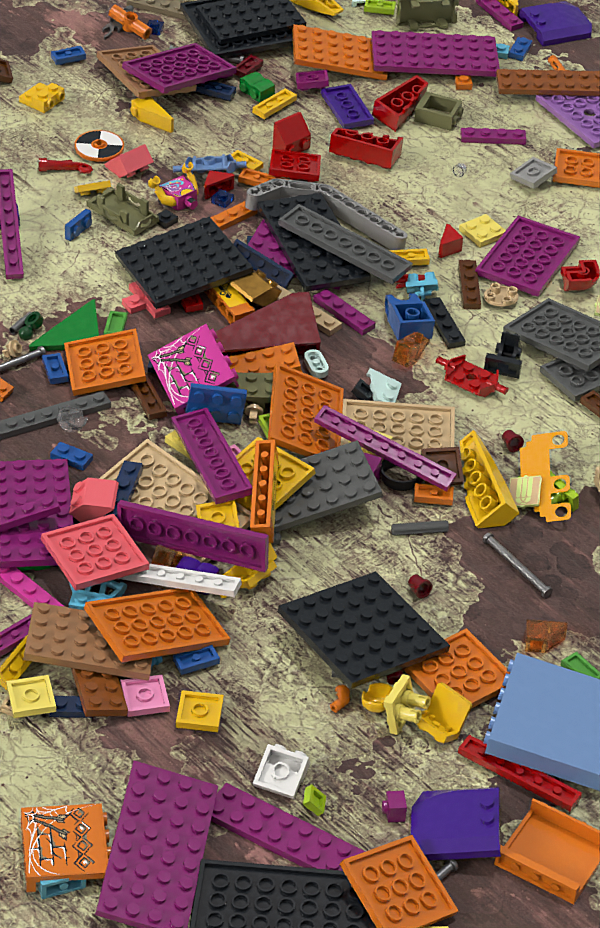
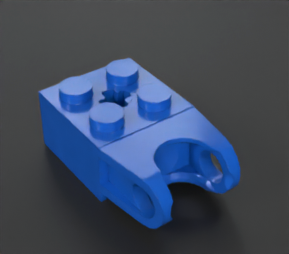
[385,293,435,341]

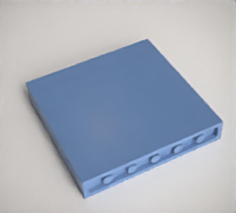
[483,653,600,791]

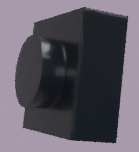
[157,209,178,229]
[351,378,373,401]

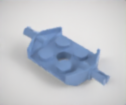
[173,154,247,175]

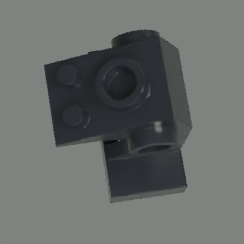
[484,331,522,379]

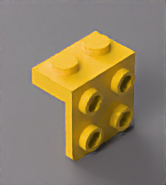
[415,682,472,744]

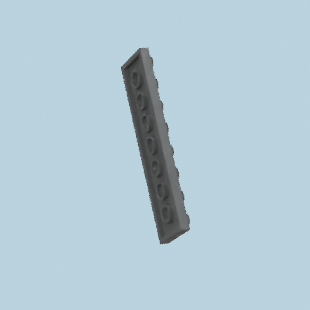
[278,204,413,285]

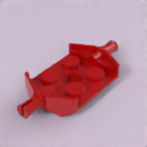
[436,354,509,397]

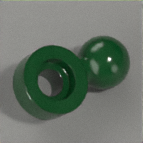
[19,311,44,340]

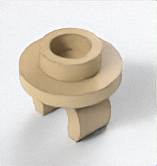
[2,340,22,358]
[244,404,263,424]

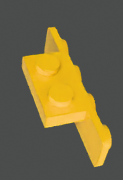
[220,543,277,598]

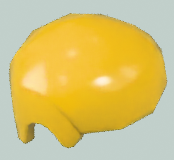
[361,683,393,713]

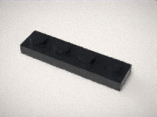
[423,297,466,349]

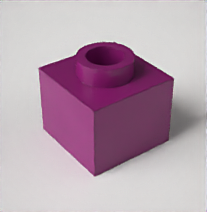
[382,790,407,823]

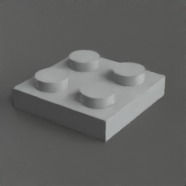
[510,157,557,189]

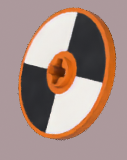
[74,130,124,162]

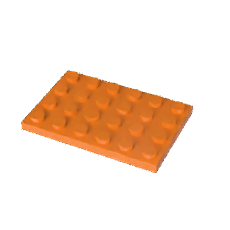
[292,24,388,81]
[268,362,344,457]
[84,588,231,663]

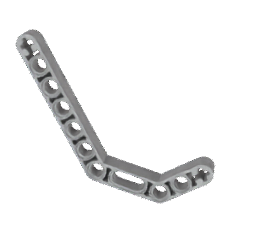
[245,178,407,250]

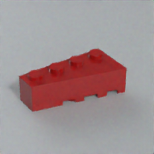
[372,75,429,132]
[329,128,403,169]

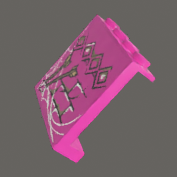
[148,324,239,415]

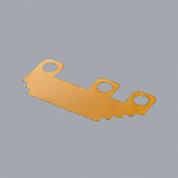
[520,431,571,522]

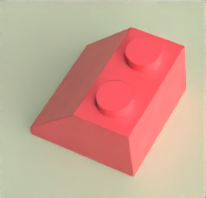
[104,144,154,178]
[69,478,119,523]

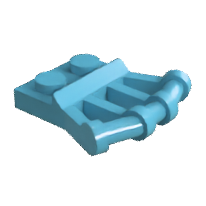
[69,580,127,610]

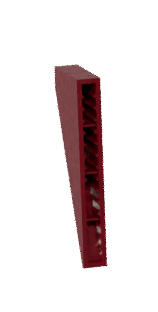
[215,292,321,357]

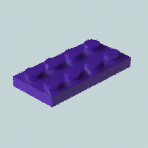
[321,84,374,129]

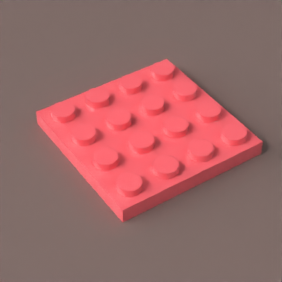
[41,514,150,591]

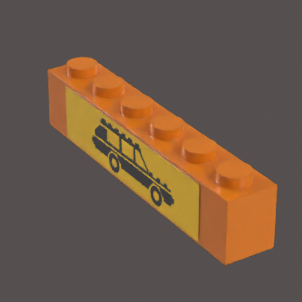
[204,282,255,324]
[250,439,278,543]

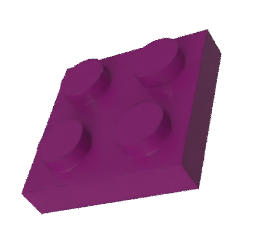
[296,70,329,91]

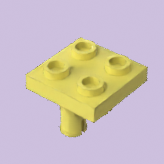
[384,674,431,735]

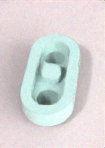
[304,349,329,379]

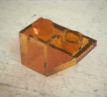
[392,332,430,367]
[524,620,568,653]

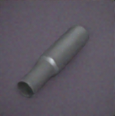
[9,312,32,334]

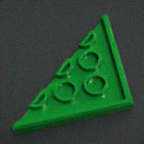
[29,299,99,351]

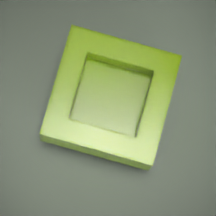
[303,784,326,816]

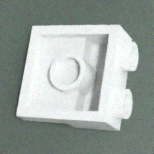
[253,744,310,799]

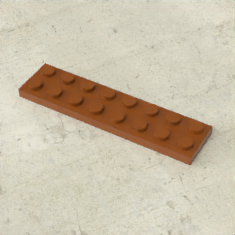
[496,69,600,96]

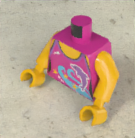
[148,162,199,211]

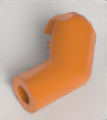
[330,684,350,713]

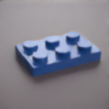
[185,383,247,425]

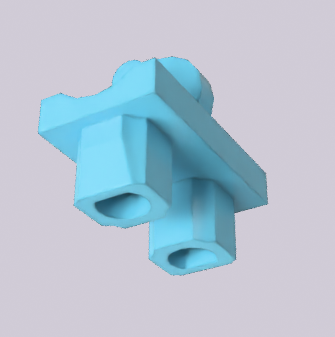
[406,272,439,301]

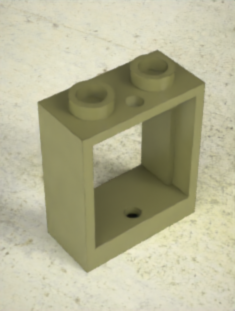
[414,92,464,131]

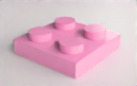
[121,675,170,717]

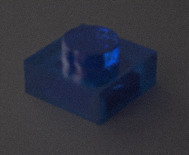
[147,20,164,35]
[211,189,234,208]

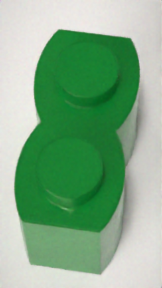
[239,72,275,102]

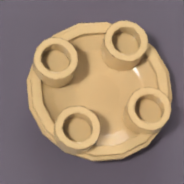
[484,283,519,307]

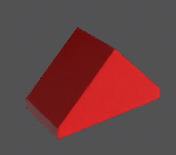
[204,171,235,199]
[438,224,463,258]

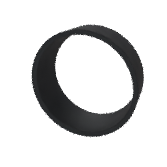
[381,459,420,491]

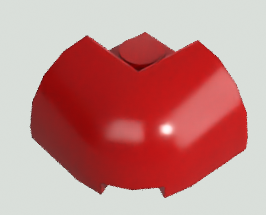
[560,260,600,291]

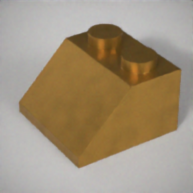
[229,269,282,306]

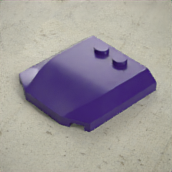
[517,1,592,46]
[411,787,501,861]

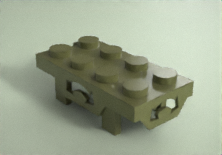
[396,0,459,30]
[87,183,159,236]
[225,372,273,412]

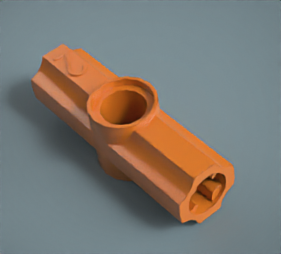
[108,4,152,40]

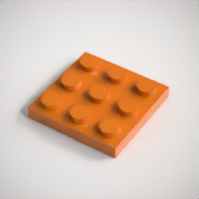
[552,148,600,188]

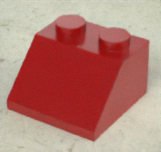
[273,112,311,152]

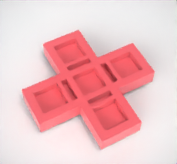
[122,282,171,319]

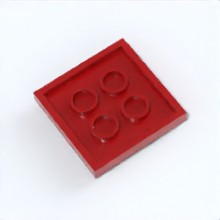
[269,149,321,182]

